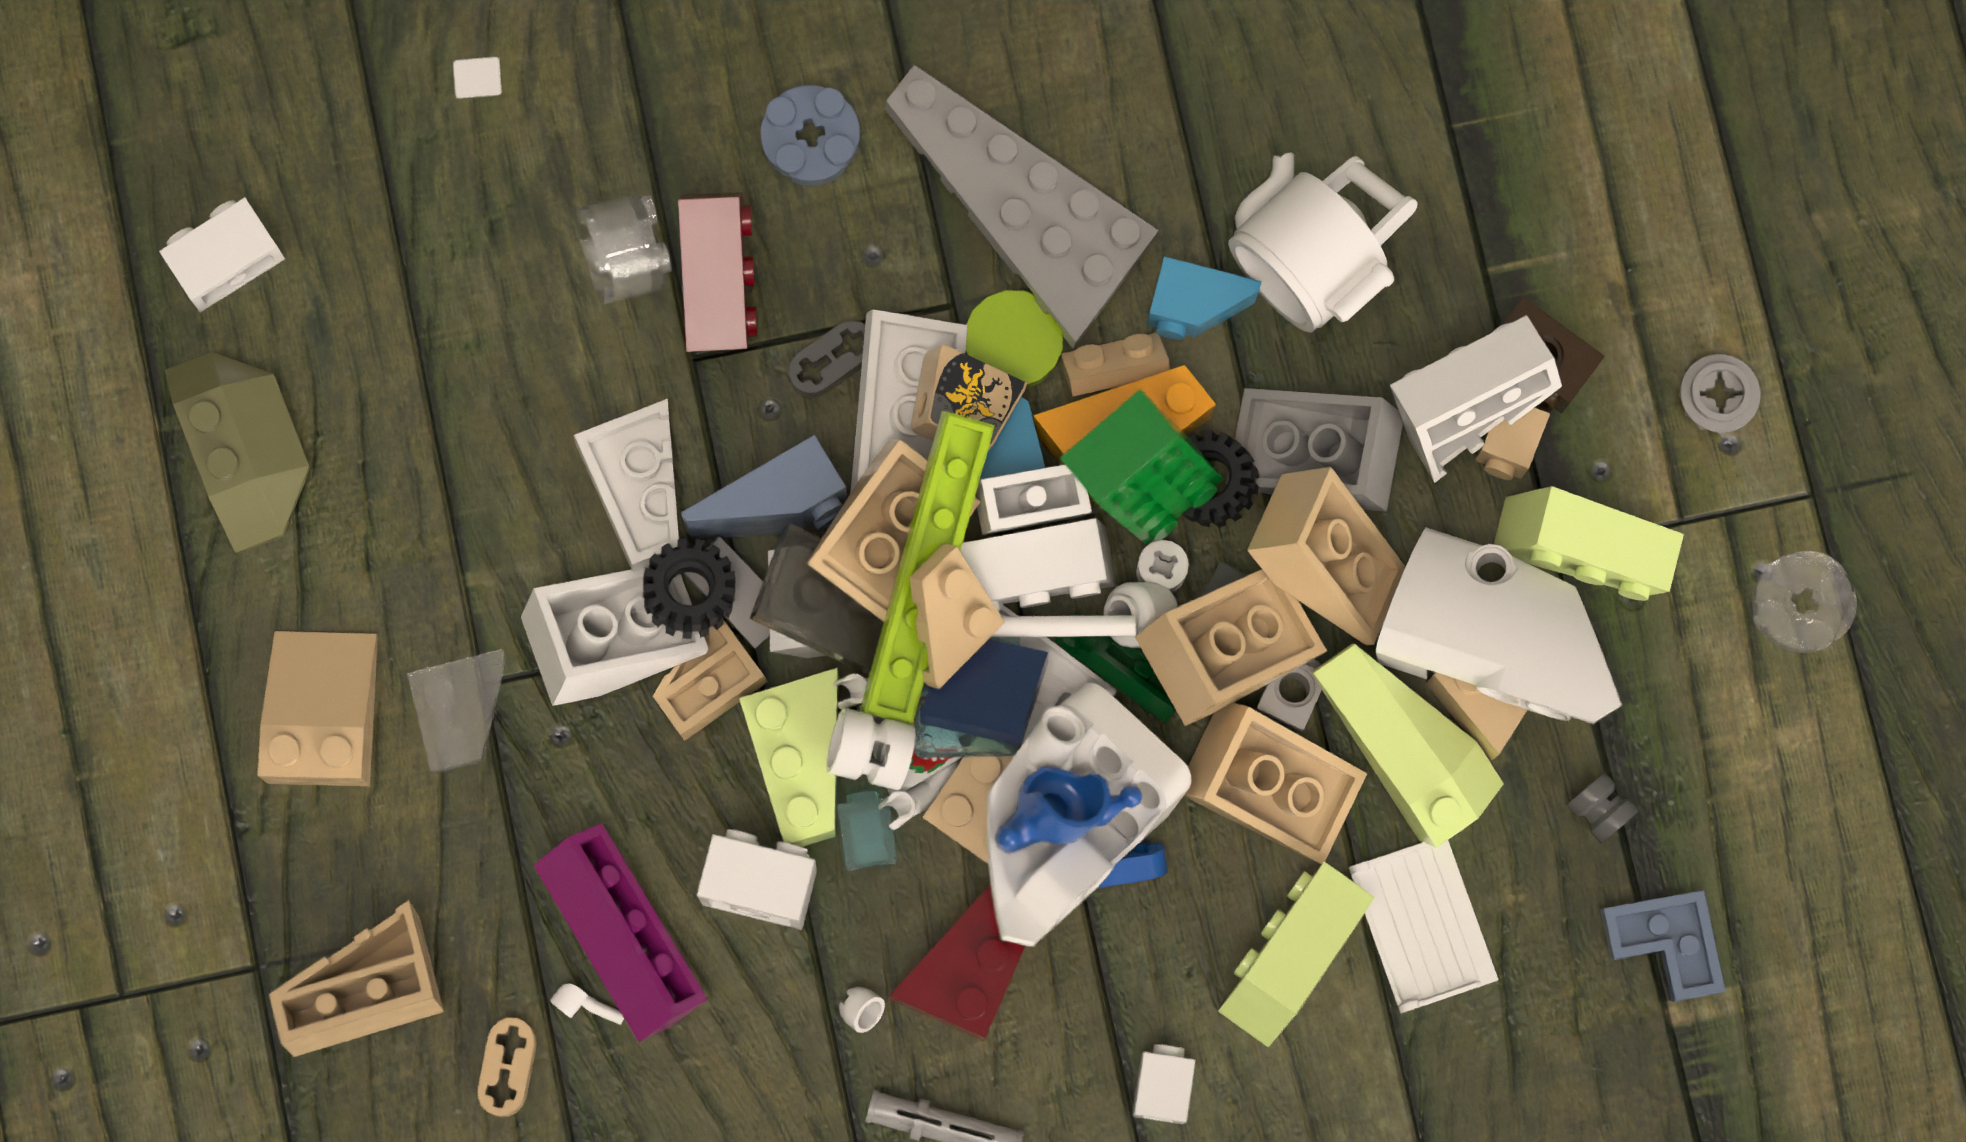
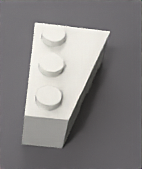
[1390,315,1562,483]
[960,518,1117,612]

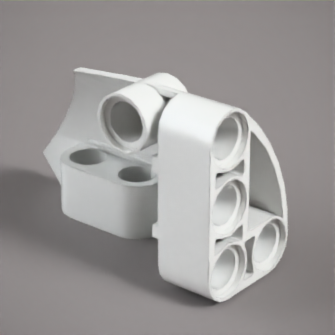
[1376,527,1621,724]
[987,683,1192,946]

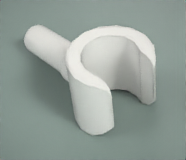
[551,983,624,1025]

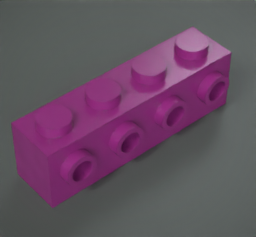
[533,823,708,1042]

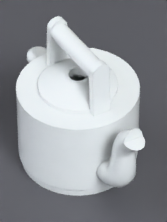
[1228,153,1417,333]

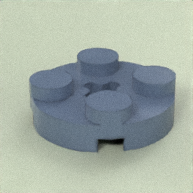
[761,85,860,186]

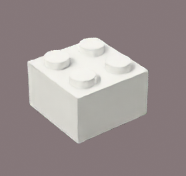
[697,829,817,930]

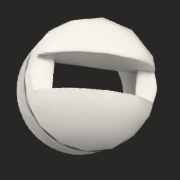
[839,987,885,1033]

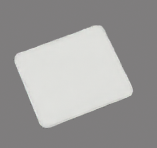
[453,57,501,98]

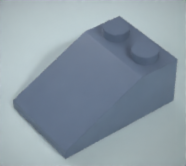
[681,435,847,541]

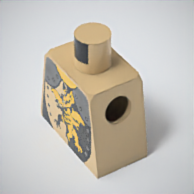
[911,344,1027,460]

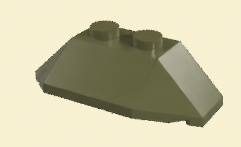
[165,352,311,555]

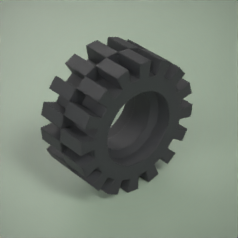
[1182,430,1259,527]
[643,538,736,639]

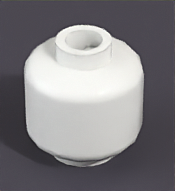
[1104,582,1178,648]

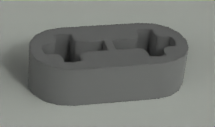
[789,321,865,398]

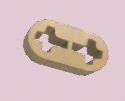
[478,1018,536,1117]

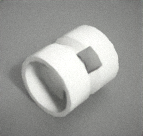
[826,708,916,790]

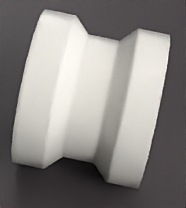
[1136,540,1189,594]

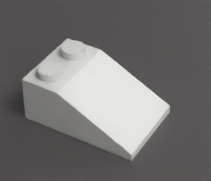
[521,566,709,706]

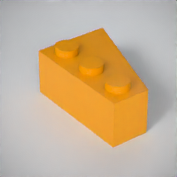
[1033,365,1216,506]

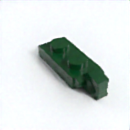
[1054,611,1176,723]

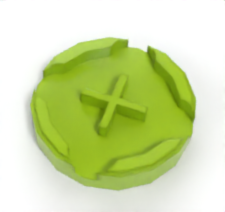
[965,290,1063,389]

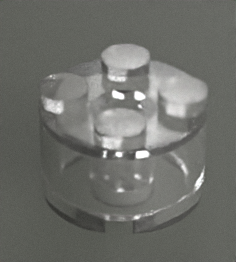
[576,193,671,305]

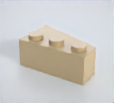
[269,900,444,1057]

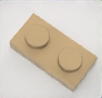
[1061,333,1170,396]

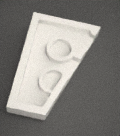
[574,399,679,572]

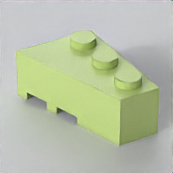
[1494,486,1684,601]

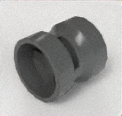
[1567,772,1639,844]

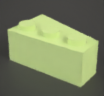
[739,668,839,847]
[1218,862,1375,1047]

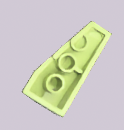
[1311,644,1504,848]

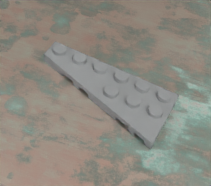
[884,65,1159,349]

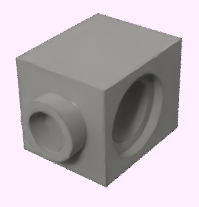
[1255,659,1322,735]

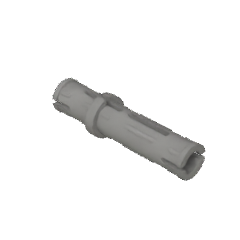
[865,1090,1024,1142]

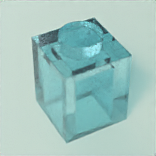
[837,791,897,871]

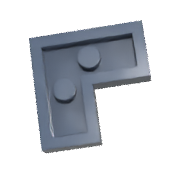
[1600,890,1726,1002]

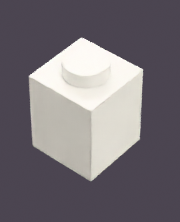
[1132,1044,1195,1124]

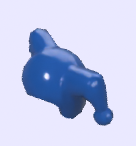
[995,767,1142,854]

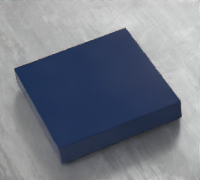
[920,639,1048,746]

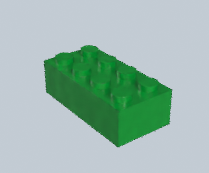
[1060,389,1223,545]

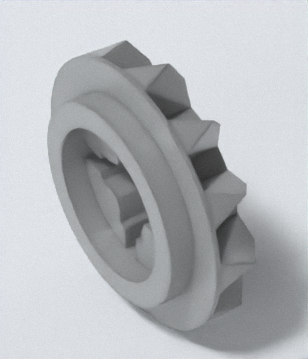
[1678,354,1760,435]

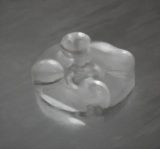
[1752,550,1857,653]

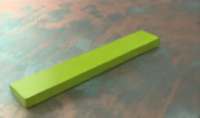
[860,411,995,725]

